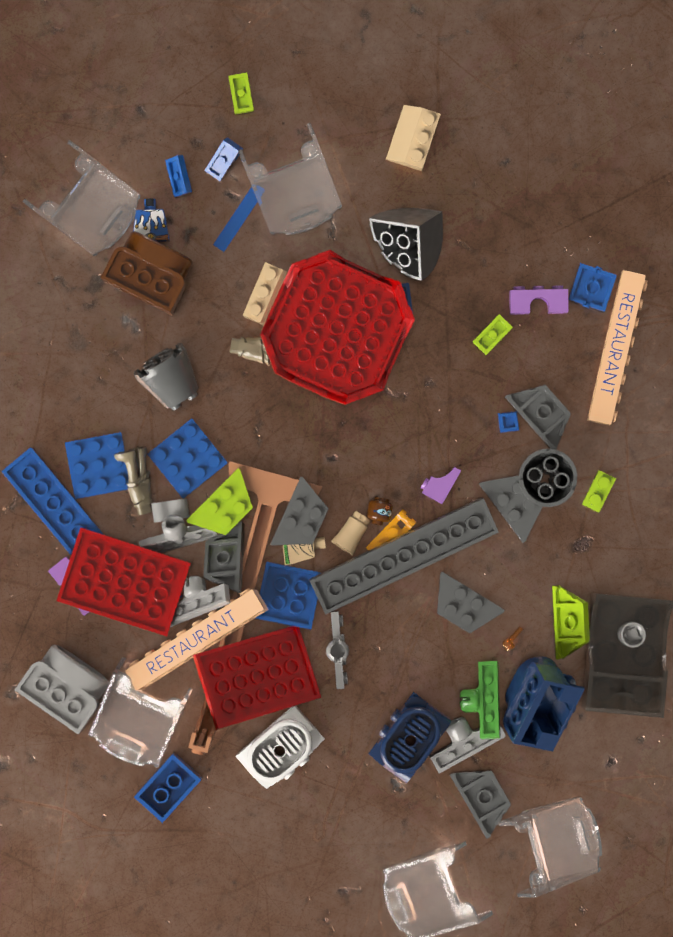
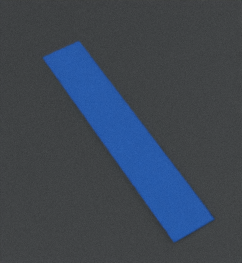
[213,183,265,252]

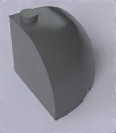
[369,208,443,281]

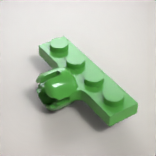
[460,661,500,739]

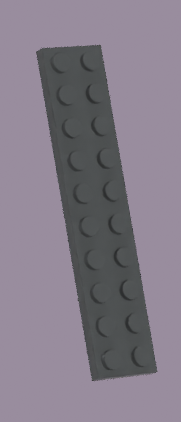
[309,497,499,615]

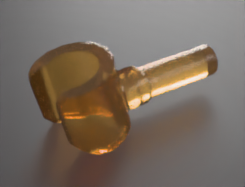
[502,627,523,652]

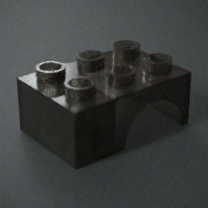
[582,592,673,718]

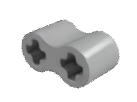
[151,498,190,523]

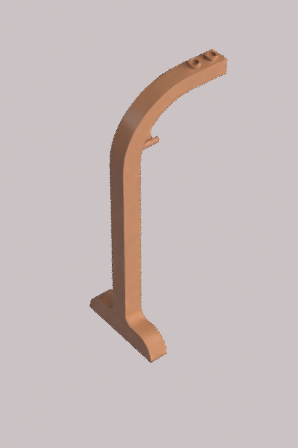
[188,461,322,755]

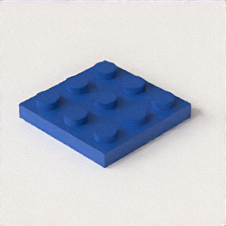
[147,418,228,499]
[65,432,128,499]
[255,562,321,630]

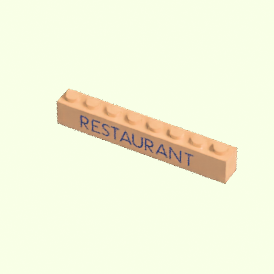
[587,270,648,426]
[125,588,269,691]

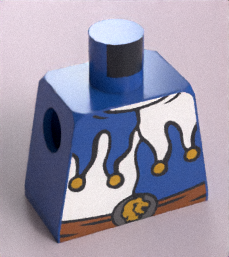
[133,198,170,242]

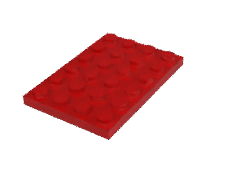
[56,527,191,637]
[193,626,322,730]

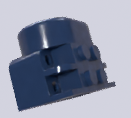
[503,656,585,752]
[368,692,451,783]

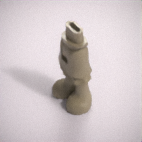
[230,337,270,365]
[114,446,153,515]

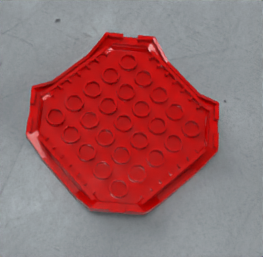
[260,250,415,405]

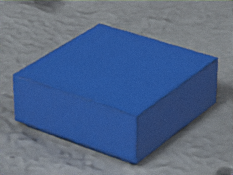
[498,411,519,433]

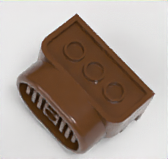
[101,231,193,316]

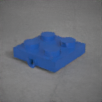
[568,263,617,312]

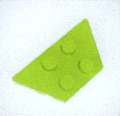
[186,468,253,535]
[552,585,590,660]

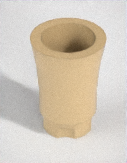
[331,511,370,555]

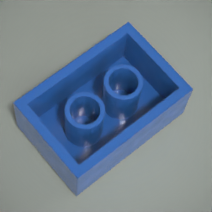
[134,752,203,823]

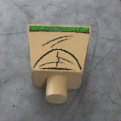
[283,537,326,565]

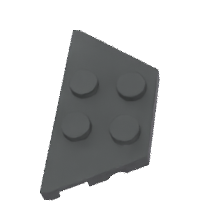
[505,385,571,450]
[479,475,542,543]
[271,477,328,546]
[203,521,245,593]
[437,572,505,633]
[449,770,511,839]

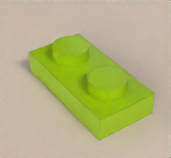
[228,73,254,114]
[473,314,513,355]
[582,470,616,513]

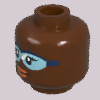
[366,497,393,526]

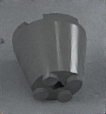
[133,343,199,411]
[519,449,578,507]

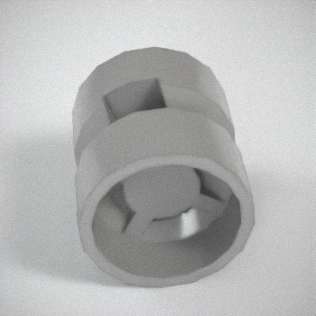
[617,622,646,647]

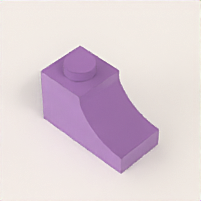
[420,467,461,504]

